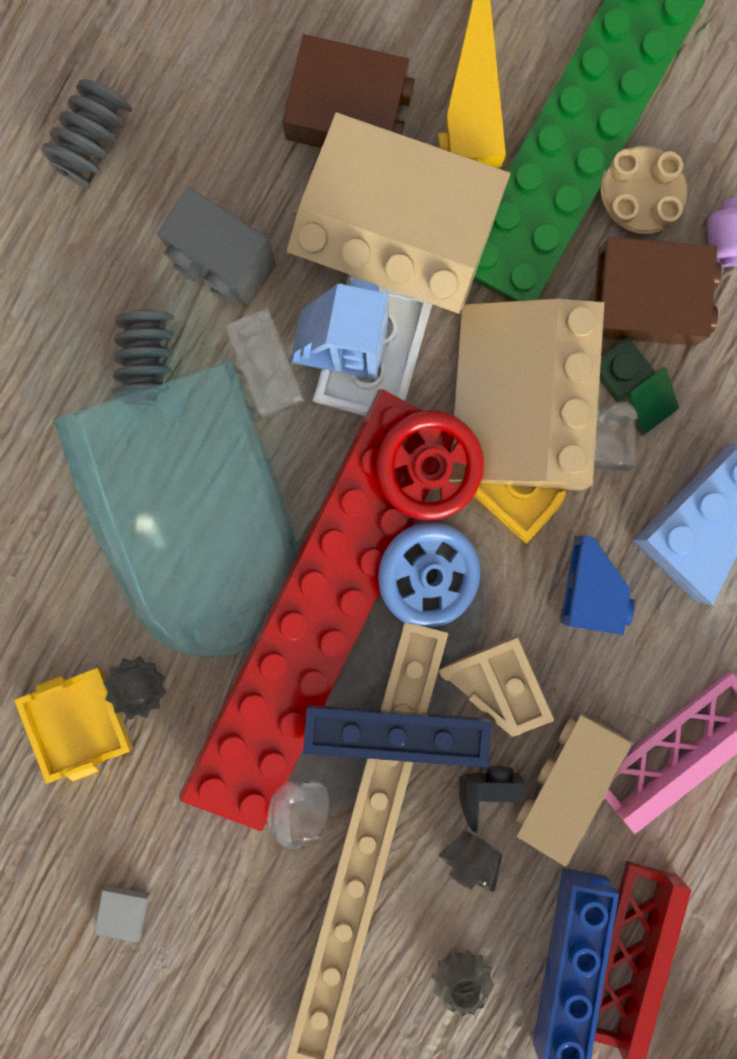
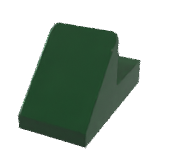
[600,337,679,436]

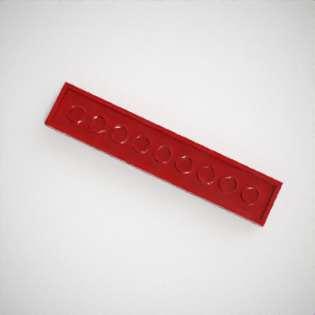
[179,389,454,832]

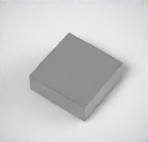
[94,885,150,943]

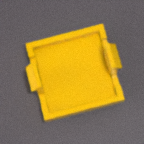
[14,666,133,784]

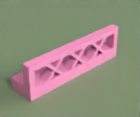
[605,671,737,834]

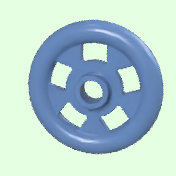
[378,522,481,628]

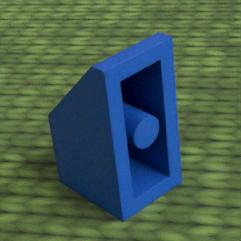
[561,536,635,635]

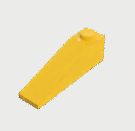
[437,0,506,169]

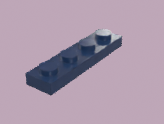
[303,704,492,768]

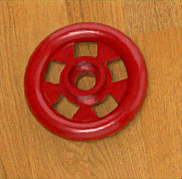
[376,410,484,520]

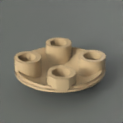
[600,146,688,234]

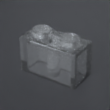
[225,308,305,418]

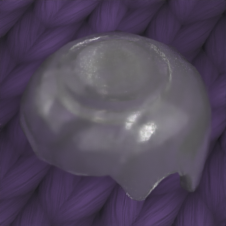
[267,779,329,850]

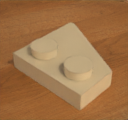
[438,635,554,737]

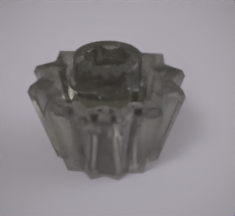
[103,656,167,720]
[439,831,502,892]
[431,949,494,1016]

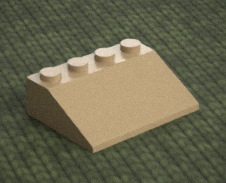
[286,112,511,314]
[449,299,605,491]

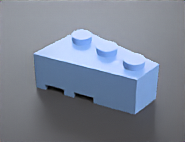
[290,280,388,380]
[633,444,737,605]

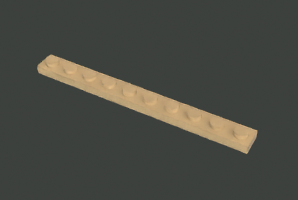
[286,623,448,1059]

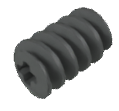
[41,79,132,189]
[112,310,174,408]

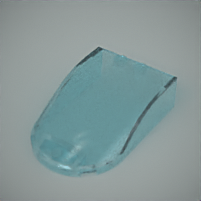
[54,361,299,657]

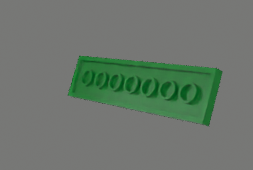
[473,0,705,302]

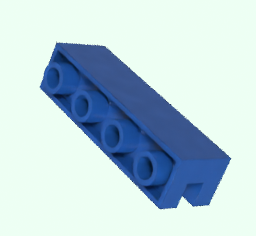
[533,868,619,1059]

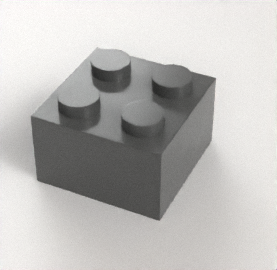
[157,186,276,308]

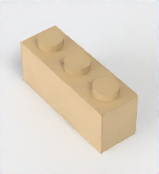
[516,715,634,867]

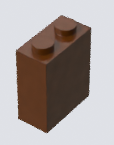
[282,34,415,148]
[594,237,722,346]

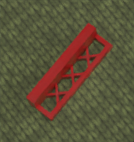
[594,861,691,1059]

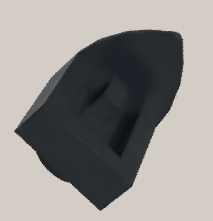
[459,766,526,832]

